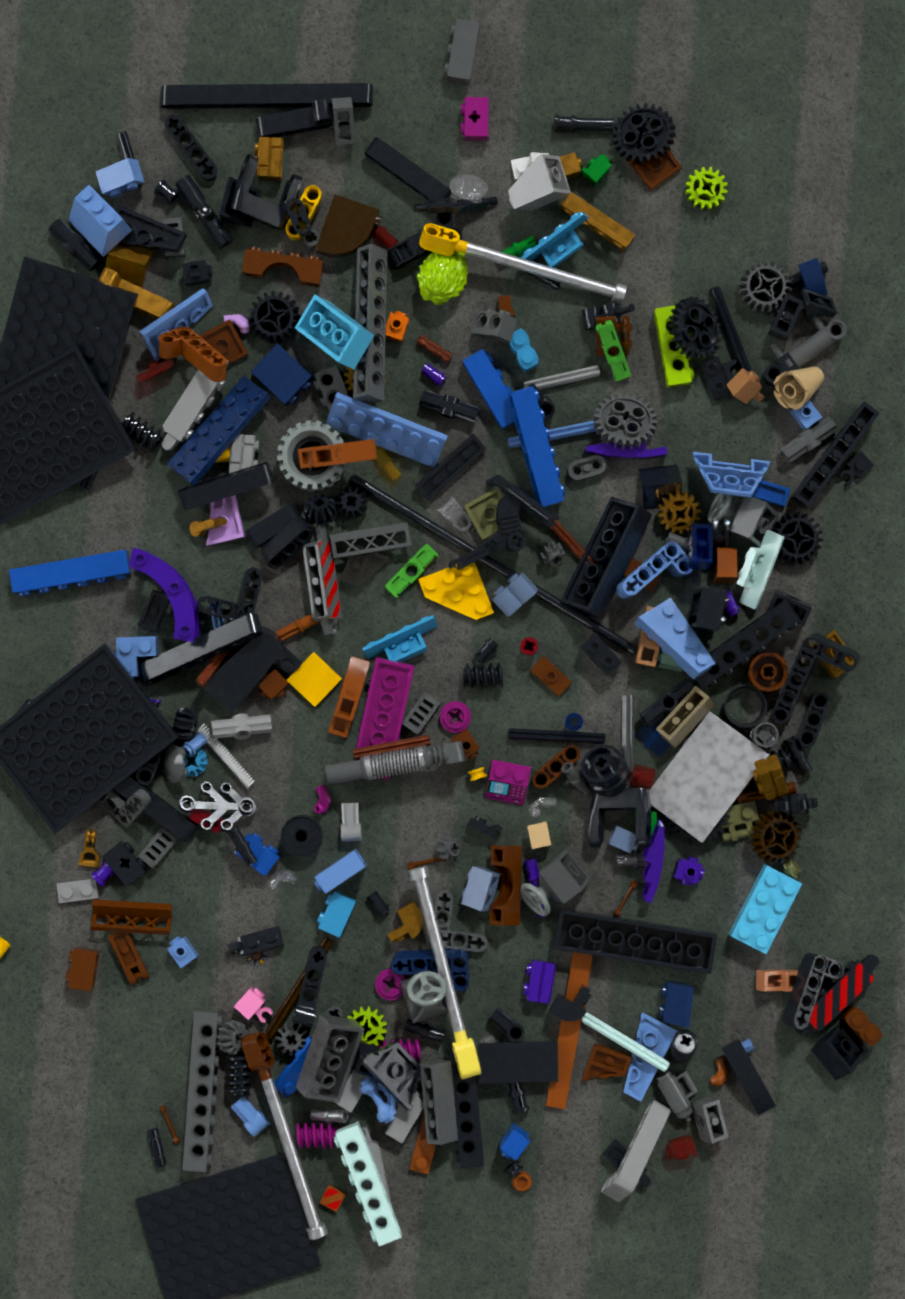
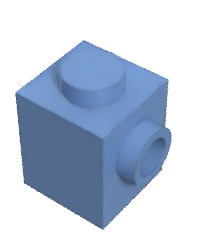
[790,400,822,431]
[167,936,199,968]

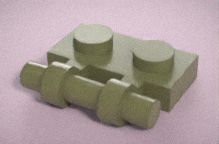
[721,801,759,842]

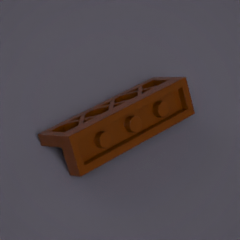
[90,899,173,935]

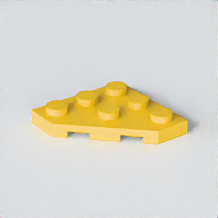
[418,562,494,620]

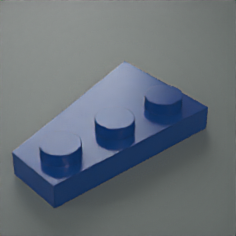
[274,1036,312,1098]

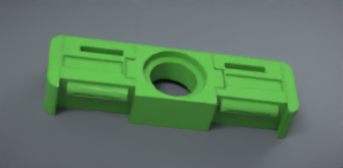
[596,320,631,381]
[385,544,438,598]

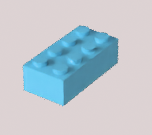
[295,294,375,369]
[729,864,802,954]

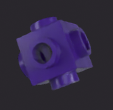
[673,856,705,886]

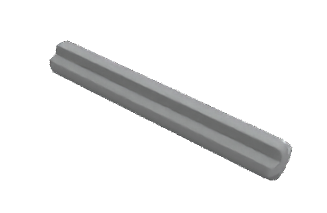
[524,365,600,390]

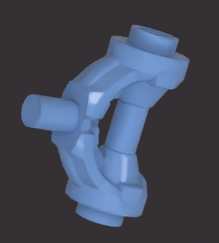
[359,1076,397,1124]

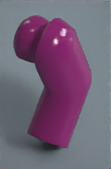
[314,785,331,814]

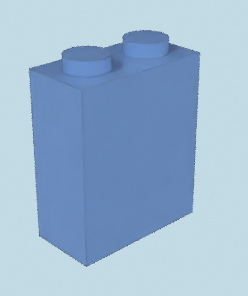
[314,848,367,894]

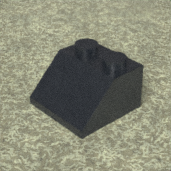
[811,1020,868,1081]

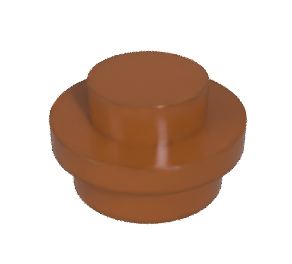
[512,1171,532,1192]

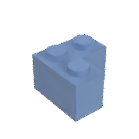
[116,636,159,677]

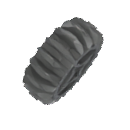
[738,260,792,314]

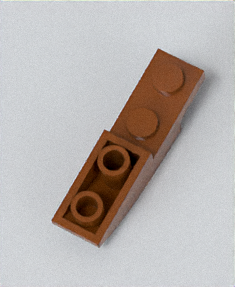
[298,439,378,469]
[328,656,370,738]

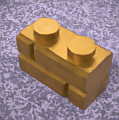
[255,137,284,181]
[752,755,789,800]

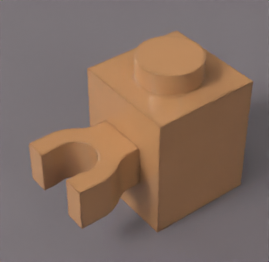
[727,368,765,404]

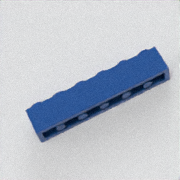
[507,386,565,507]
[9,550,132,597]

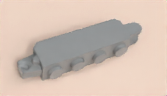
[161,359,229,451]
[351,1126,393,1226]

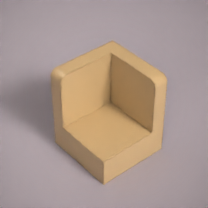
[527,821,551,849]

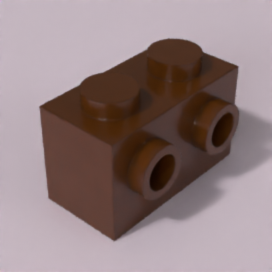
[65,947,100,991]

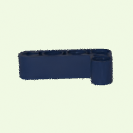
[391,949,470,991]

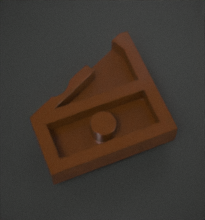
[582,1043,632,1081]

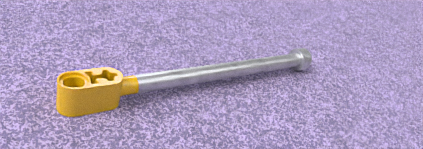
[419,223,627,304]

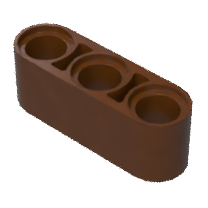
[532,745,580,788]

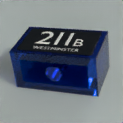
[688,524,713,570]

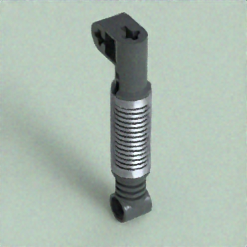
[325,741,465,785]

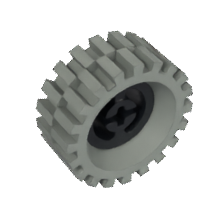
[277,420,346,492]

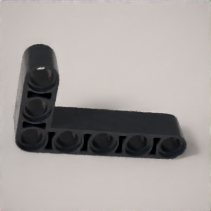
[772,633,860,724]

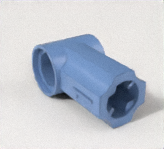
[231,1096,270,1137]

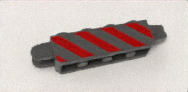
[302,526,342,636]

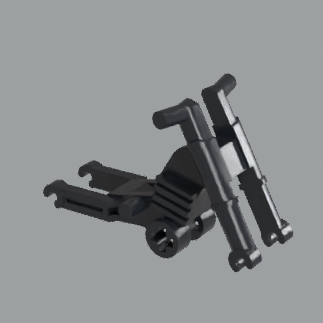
[448,475,560,570]

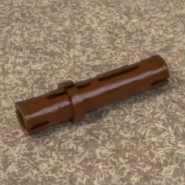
[737,781,797,804]

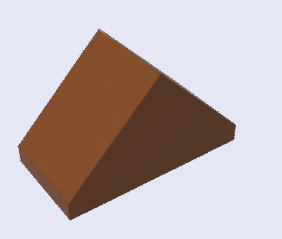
[714,548,737,583]

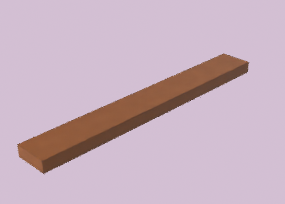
[546,952,593,1109]

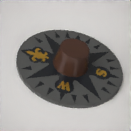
[242,950,271,969]

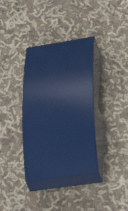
[798,258,828,296]

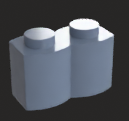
[492,572,538,617]

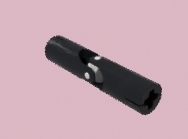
[175,175,234,249]

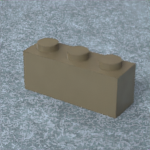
[656,686,715,748]

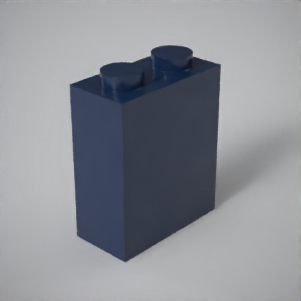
[251,344,313,406]

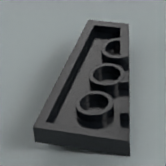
[115,205,187,253]

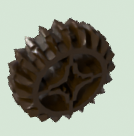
[749,811,802,864]

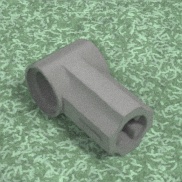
[341,803,361,842]

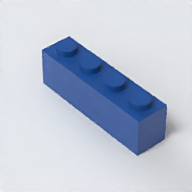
[462,349,515,430]

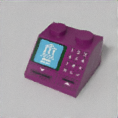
[485,759,531,805]

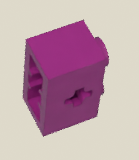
[461,97,489,141]

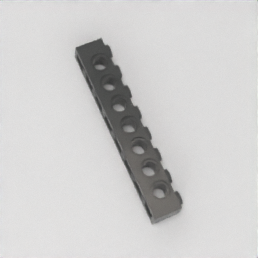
[353,244,387,404]
[182,1009,223,1172]

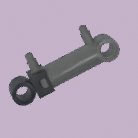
[762,316,846,386]

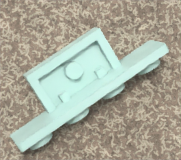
[737,530,784,609]

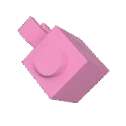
[234,987,273,1023]

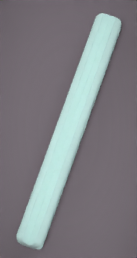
[581,1013,670,1071]

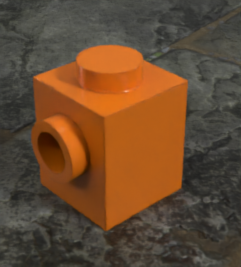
[385,311,409,343]

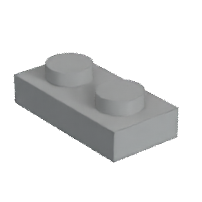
[57,878,99,903]

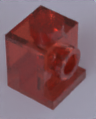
[631,764,656,788]
[666,1134,697,1160]

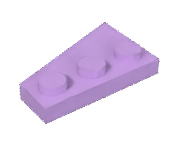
[206,495,245,546]

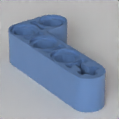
[616,542,693,599]

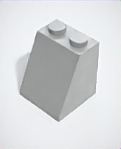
[508,154,571,211]

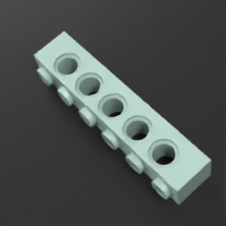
[334,1121,402,1246]

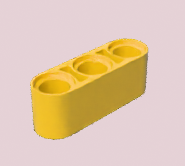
[286,185,322,241]

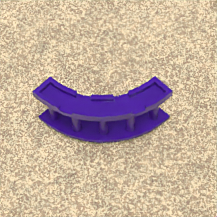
[129,547,200,642]

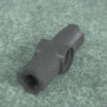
[780,416,838,463]

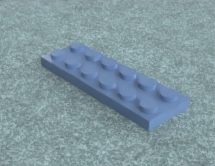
[325,392,448,468]

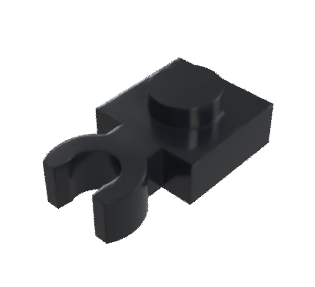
[838,451,874,486]

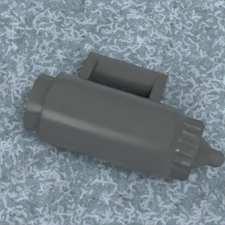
[656,1070,698,1122]

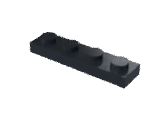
[414,434,486,500]

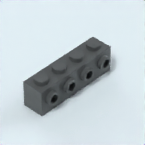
[420,1060,458,1145]

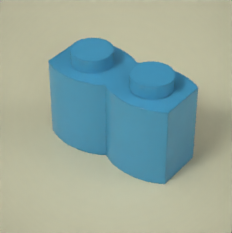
[508,328,538,373]

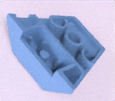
[692,452,771,498]

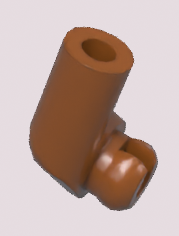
[710,1057,728,1087]

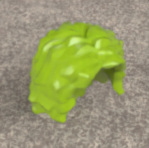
[416,251,468,306]

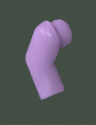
[224,314,250,334]

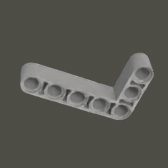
[601,1100,671,1202]

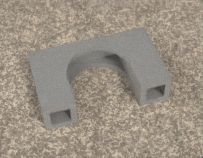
[334,1069,424,1143]

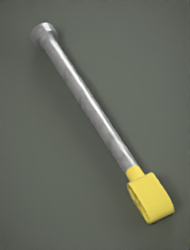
[408,866,481,1080]

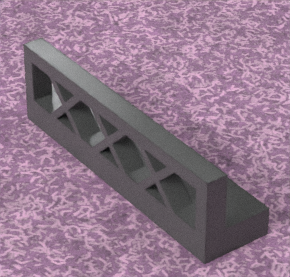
[330,522,411,558]

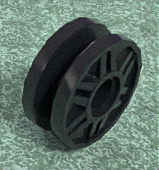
[281,814,323,857]

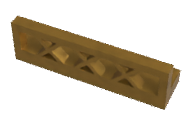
[560,192,636,252]

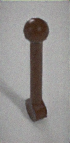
[407,857,446,870]
[613,880,638,917]
[160,1105,180,1144]

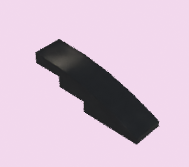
[721,1038,776,1115]

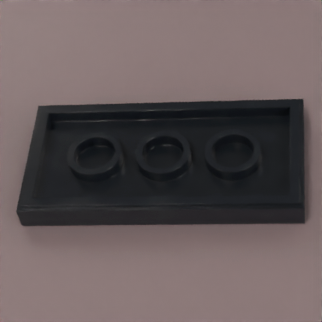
[478,1041,558,1083]

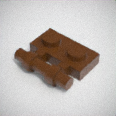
[596,316,632,356]

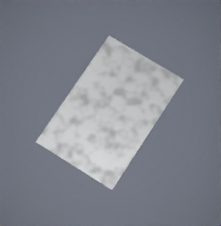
[649,711,769,843]

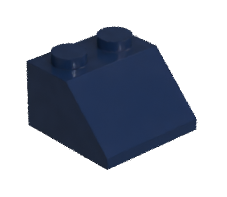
[659,981,693,1027]

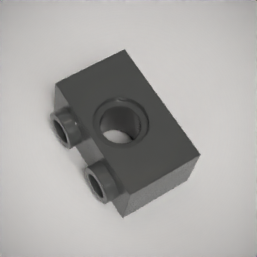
[691,1096,729,1144]

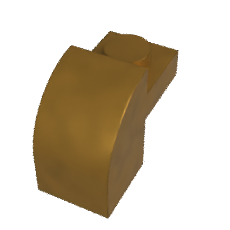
[387,900,423,942]

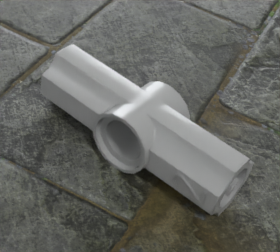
[211,714,272,740]

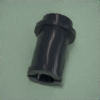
[474,638,499,663]
[367,890,390,917]

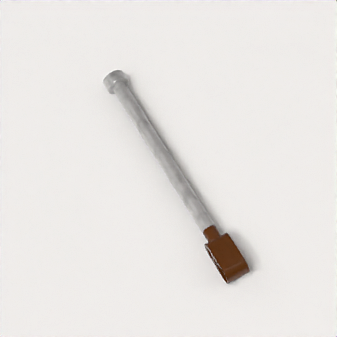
[241,1032,328,1240]

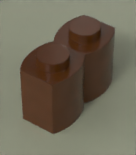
[841,1005,883,1046]

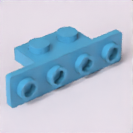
[520,212,589,268]
[362,615,438,662]

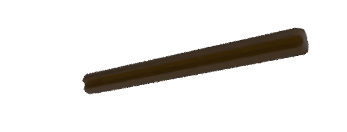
[264,936,333,1040]

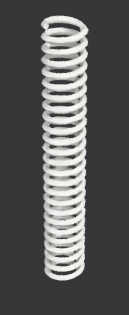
[197,724,255,789]

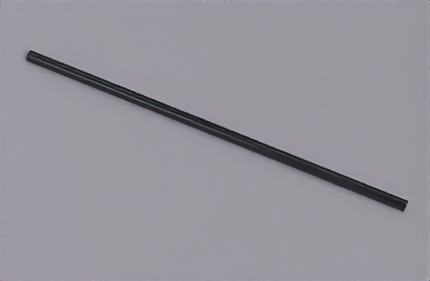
[349,473,637,655]

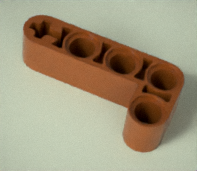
[159,327,227,382]

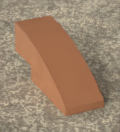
[756,969,809,992]

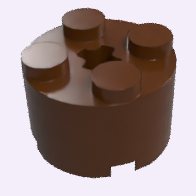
[746,652,788,692]

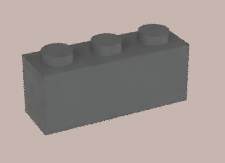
[444,19,480,85]

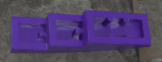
[585,442,667,459]
[642,819,665,903]

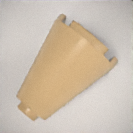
[774,367,824,410]

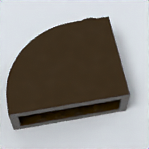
[315,194,382,258]

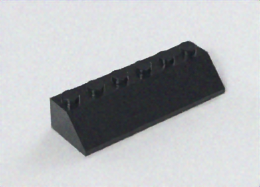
[561,497,652,620]

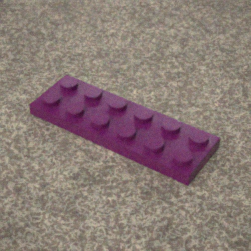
[353,657,415,780]

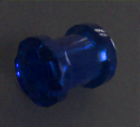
[565,713,583,731]

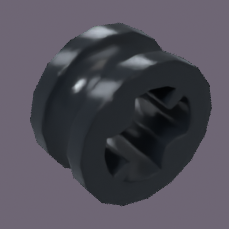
[504,1160,524,1179]

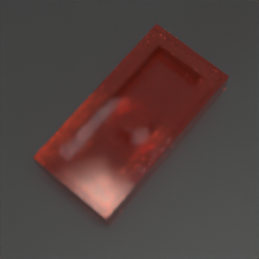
[136,359,175,382]

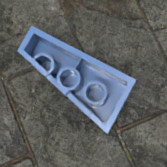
[634,598,715,679]

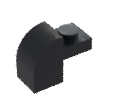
[549,984,591,1021]

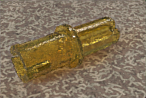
[376,445,402,482]

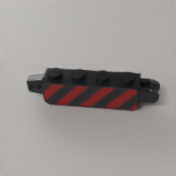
[793,954,879,1037]

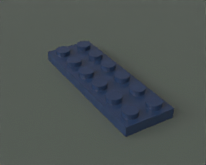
[167,376,271,486]

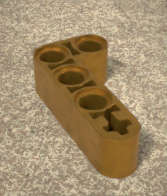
[99,268,175,320]

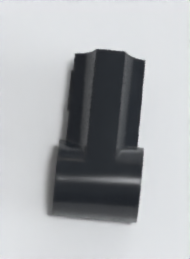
[488,1007,525,1042]

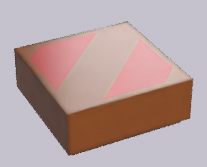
[319,1184,346,1212]

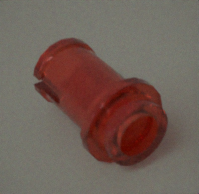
[374,225,399,248]

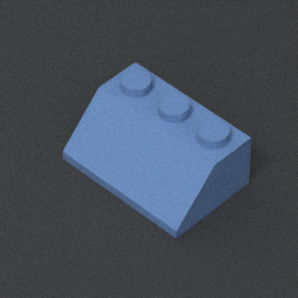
[68,185,132,257]

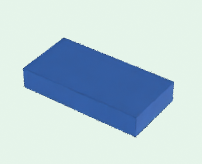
[752,480,791,508]

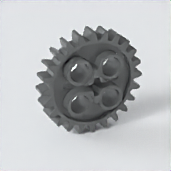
[593,393,657,450]

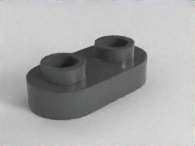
[568,455,606,481]

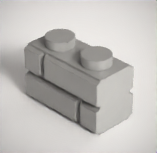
[229,434,260,473]

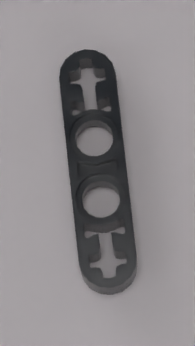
[165,115,218,181]

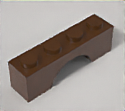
[242,247,324,287]
[489,845,522,926]

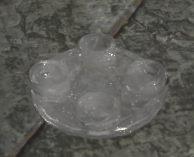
[449,174,488,203]

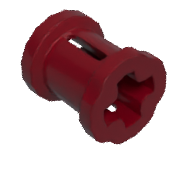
[520,637,538,655]

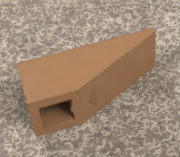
[634,606,660,667]

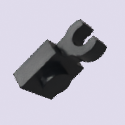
[468,815,503,840]

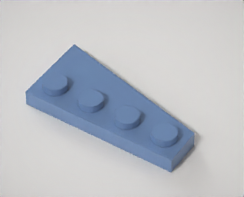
[139,288,213,362]
[624,1012,677,1101]

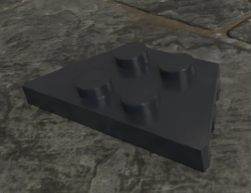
[359,1042,421,1112]

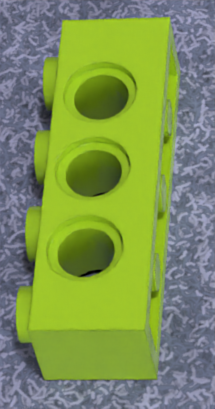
[653,305,694,388]

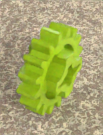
[685,167,728,210]
[347,1006,387,1046]

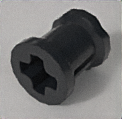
[154,179,180,205]

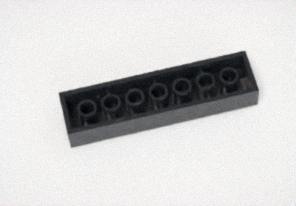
[553,907,717,974]

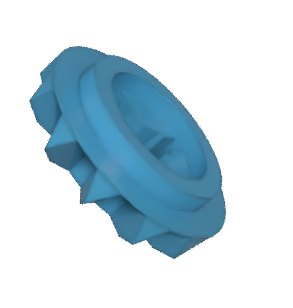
[184,748,208,777]

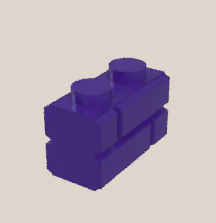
[523,959,556,1004]

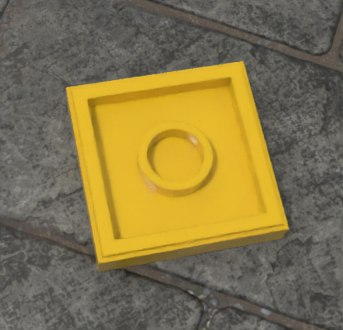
[287,652,342,707]

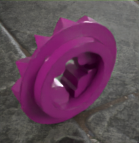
[440,701,471,733]
[375,968,405,1000]

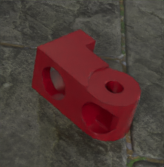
[188,800,226,833]

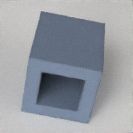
[608,825,639,854]

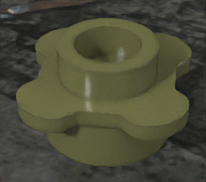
[783,860,801,879]

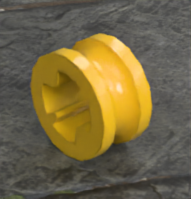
[468,767,487,781]

